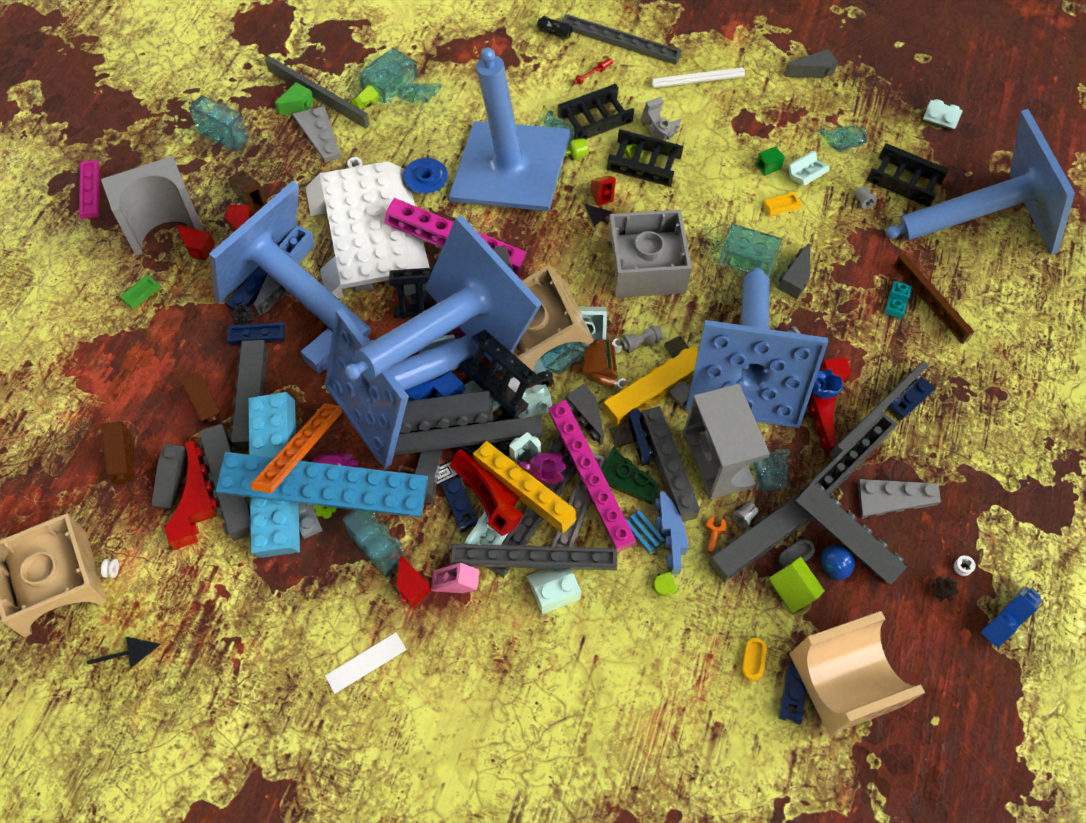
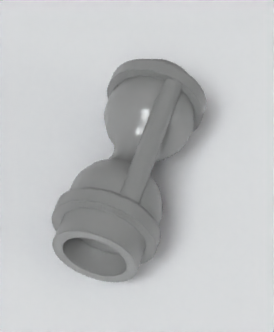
[621,325,663,353]

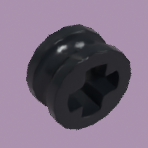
[537,371,554,387]

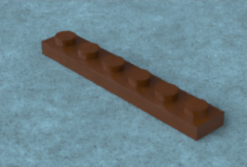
[893,254,974,345]

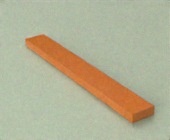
[251,403,342,494]

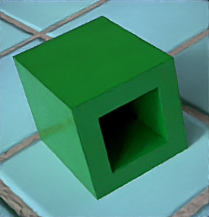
[756,146,785,176]

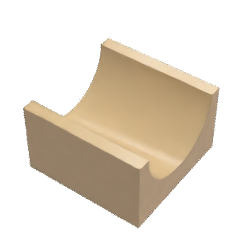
[513,265,594,373]
[0,513,108,637]
[789,611,925,735]

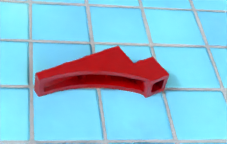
[808,357,851,455]
[164,440,218,550]
[449,449,523,536]

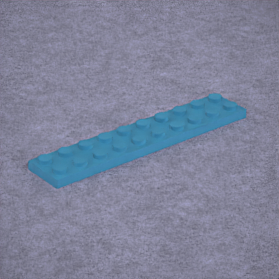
[216,452,428,518]

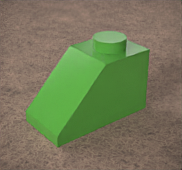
[275,82,314,116]

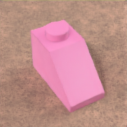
[431,563,479,593]

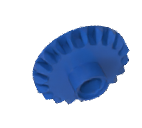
[403,158,448,195]

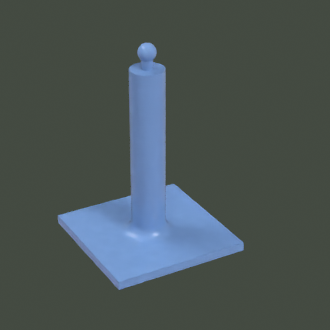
[449,47,571,211]
[885,109,1075,255]
[209,181,374,343]
[344,215,542,380]
[686,267,828,428]
[325,309,486,470]

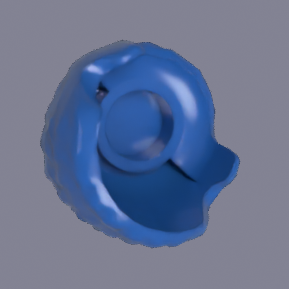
[811,369,843,399]
[821,544,855,580]

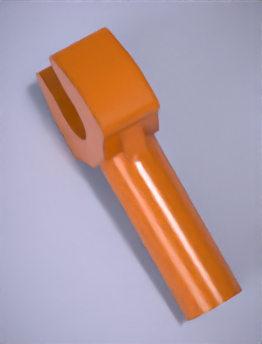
[705,516,727,554]

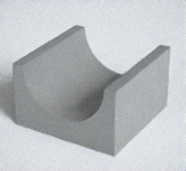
[101,156,204,256]
[607,210,692,298]
[684,384,770,500]

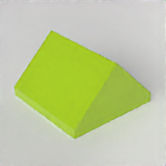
[768,556,825,614]

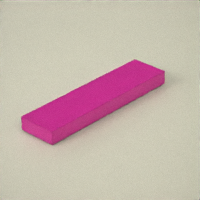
[79,160,99,219]

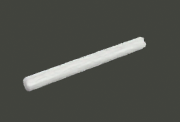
[651,68,745,88]

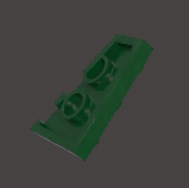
[602,446,660,505]

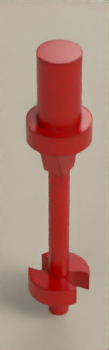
[574,58,613,85]

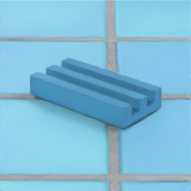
[626,510,665,554]

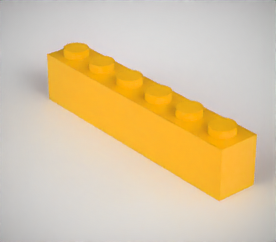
[603,346,698,427]
[473,441,576,534]

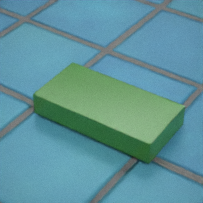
[119,274,161,310]

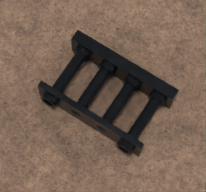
[557,83,634,140]
[607,129,684,187]
[866,143,949,207]
[389,267,437,319]
[460,329,541,417]

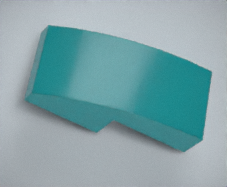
[884,281,912,319]

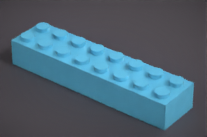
[248,392,300,558]

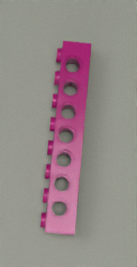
[384,198,526,275]
[548,400,636,553]

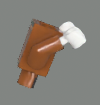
[573,338,627,392]

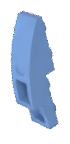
[655,491,688,575]

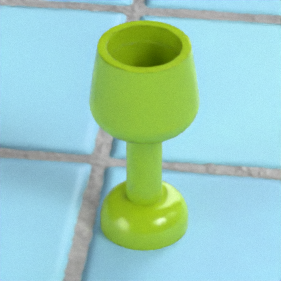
[565,138,589,160]

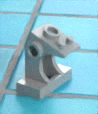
[640,97,681,141]

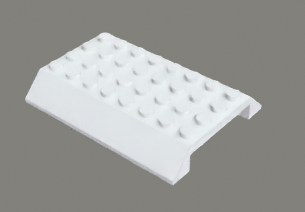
[306,161,430,298]

